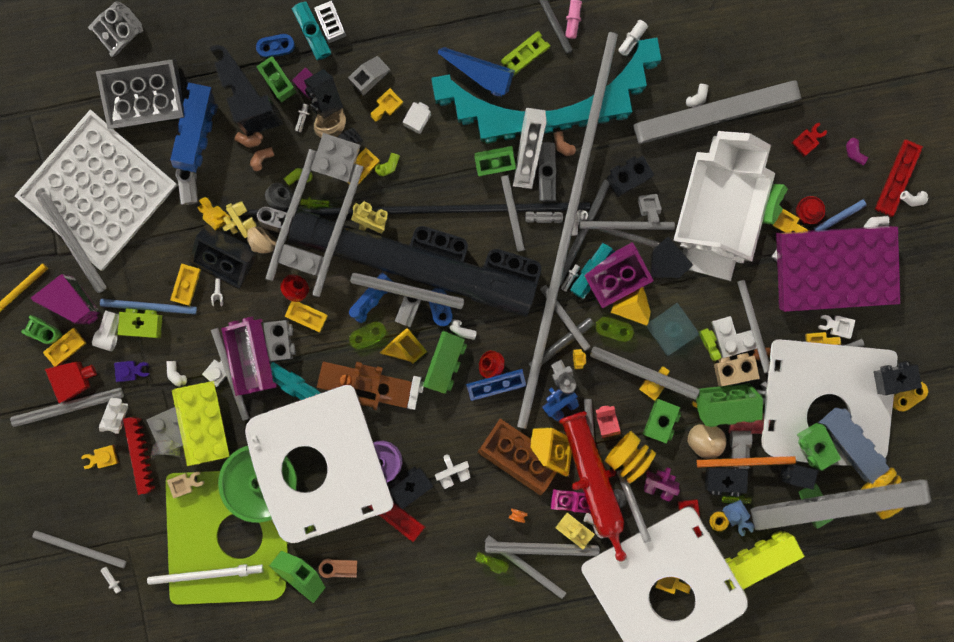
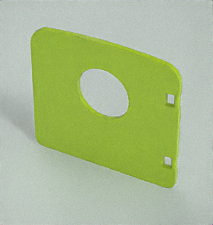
[166,471,288,605]

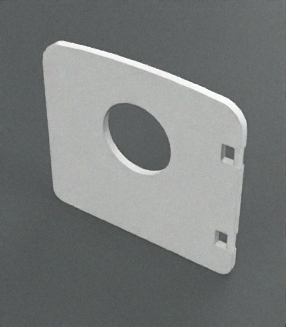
[762,339,898,465]
[245,385,393,543]
[582,507,748,642]

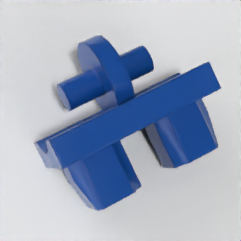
[542,387,579,421]

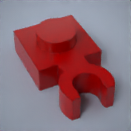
[792,123,827,157]

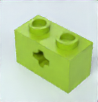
[118,309,162,338]

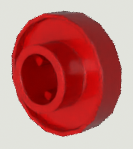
[796,196,825,225]
[280,274,309,302]
[479,350,504,378]

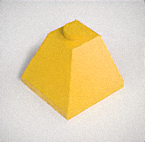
[530,428,572,476]

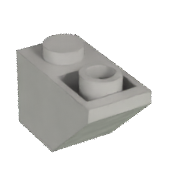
[348,56,391,96]

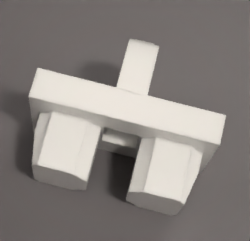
[99,398,128,434]
[435,454,470,489]

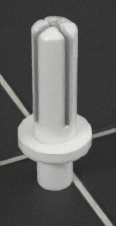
[295,104,309,132]
[561,264,580,291]
[101,567,121,594]

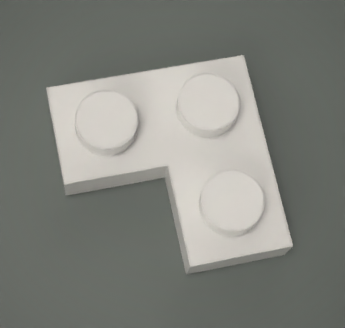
[712,316,757,358]

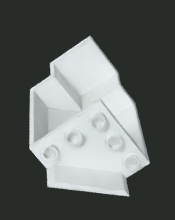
[673,131,775,281]

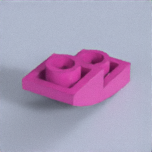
[551,489,590,513]

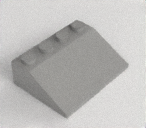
[96,59,184,129]

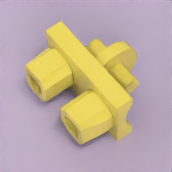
[222,201,257,238]
[351,201,388,234]
[555,513,595,549]

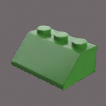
[423,331,467,394]
[696,383,763,427]

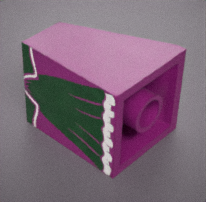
[31,274,101,325]

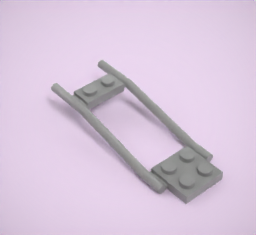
[266,133,364,297]

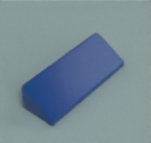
[466,369,526,401]

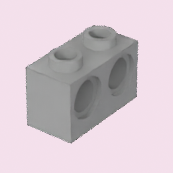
[263,320,296,361]

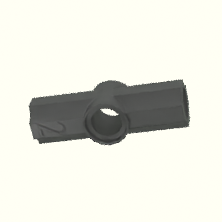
[538,142,556,202]

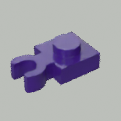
[114,361,150,382]

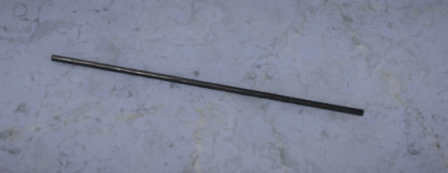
[227,202,590,217]

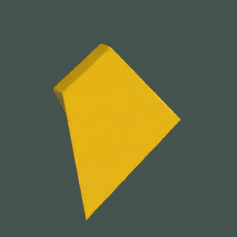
[611,287,651,325]
[380,328,427,364]

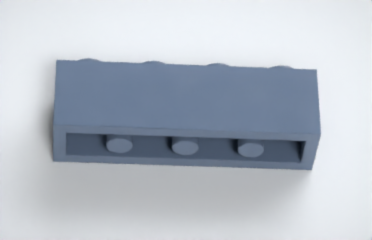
[818,407,890,484]

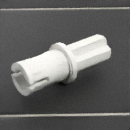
[618,20,648,56]

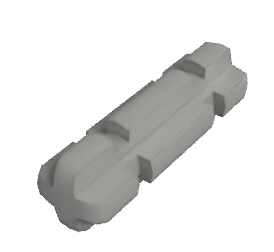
[525,212,563,223]

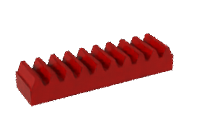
[123,417,155,495]

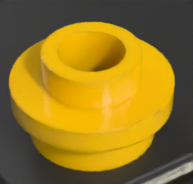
[709,512,729,531]

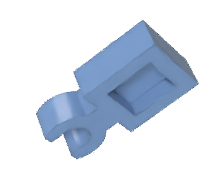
[722,500,754,536]

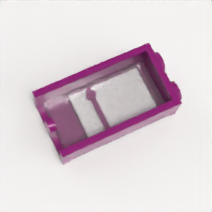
[221,317,276,396]

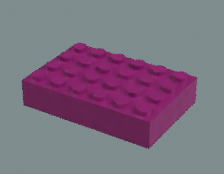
[776,226,900,312]

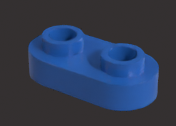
[256,34,295,58]
[429,288,452,326]

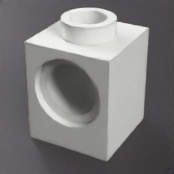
[403,102,431,134]

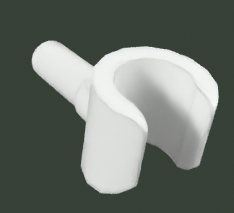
[211,278,223,306]

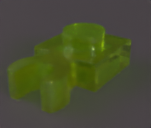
[475,552,509,574]

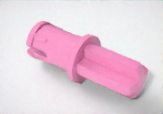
[565,0,582,39]

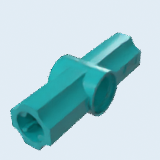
[292,2,332,61]
[570,243,615,299]
[270,362,321,400]

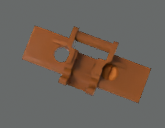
[317,361,412,410]

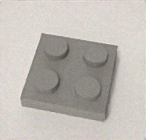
[147,407,183,455]

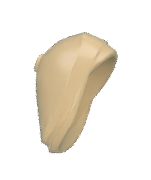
[314,109,346,138]
[247,227,277,253]
[688,424,726,459]

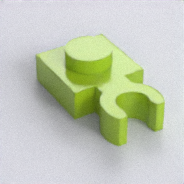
[698,328,722,361]

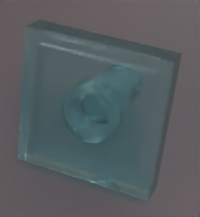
[646,303,699,356]

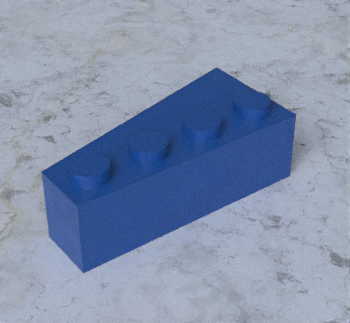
[170,82,218,173]

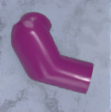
[846,138,868,165]

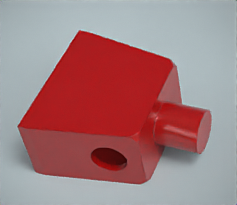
[45,362,97,403]

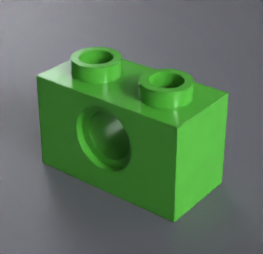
[256,56,296,103]
[475,146,516,176]
[643,399,681,444]
[797,423,841,471]

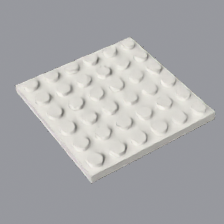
[15,110,178,271]

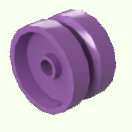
[373,440,403,483]

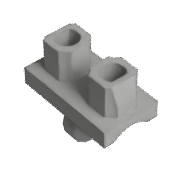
[551,360,576,394]

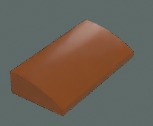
[477,419,557,496]

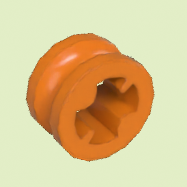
[508,508,527,523]

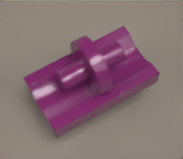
[644,467,680,502]

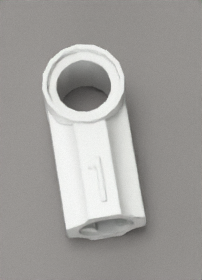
[92,311,119,352]

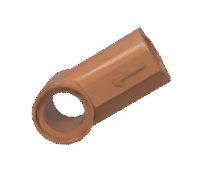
[319,558,357,578]

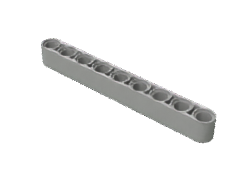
[633,80,802,144]
[751,480,931,530]

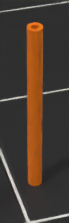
[697,456,796,468]

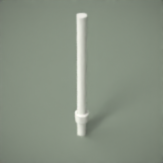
[147,564,263,585]

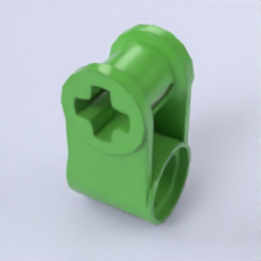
[21,315,62,344]

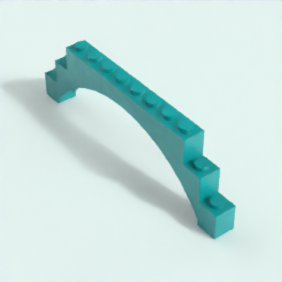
[431,38,661,144]

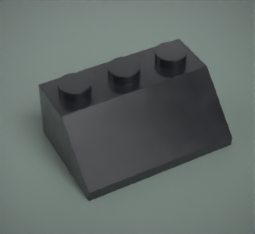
[189,224,257,289]

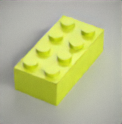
[172,381,229,466]
[725,531,804,590]

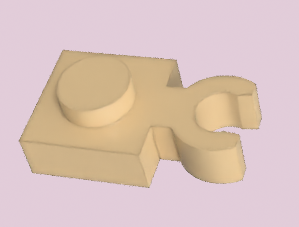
[167,471,204,499]

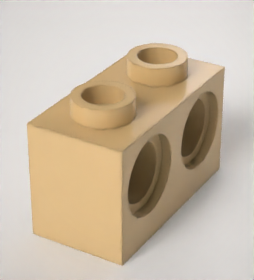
[714,353,760,386]

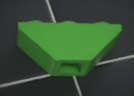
[269,551,325,603]

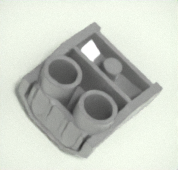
[88,2,143,57]

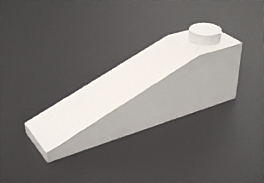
[513,108,546,189]

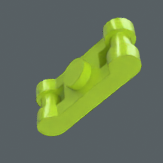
[501,31,551,76]

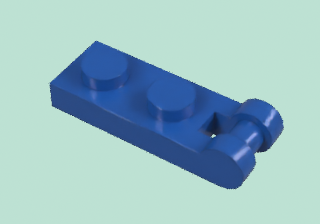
[349,272,393,323]

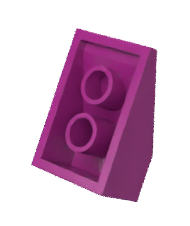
[584,242,654,308]

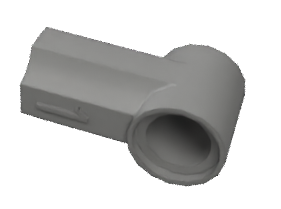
[176,169,199,205]
[395,296,421,327]
[730,431,752,469]

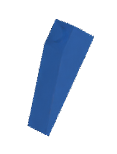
[438,47,515,96]

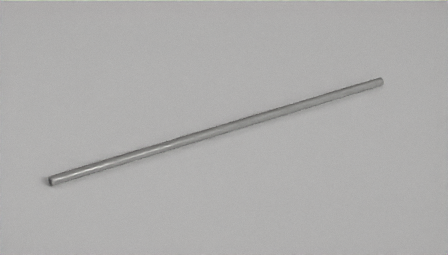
[517,32,618,429]

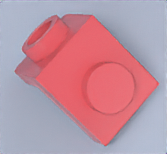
[596,406,620,438]

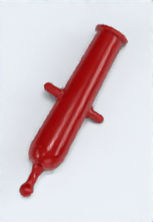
[559,411,626,562]

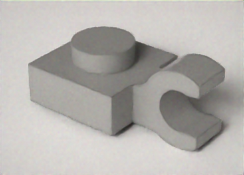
[638,194,662,229]

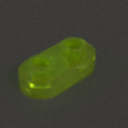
[595,317,634,342]
[349,322,386,349]

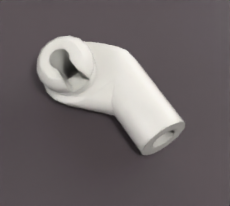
[686,84,709,108]

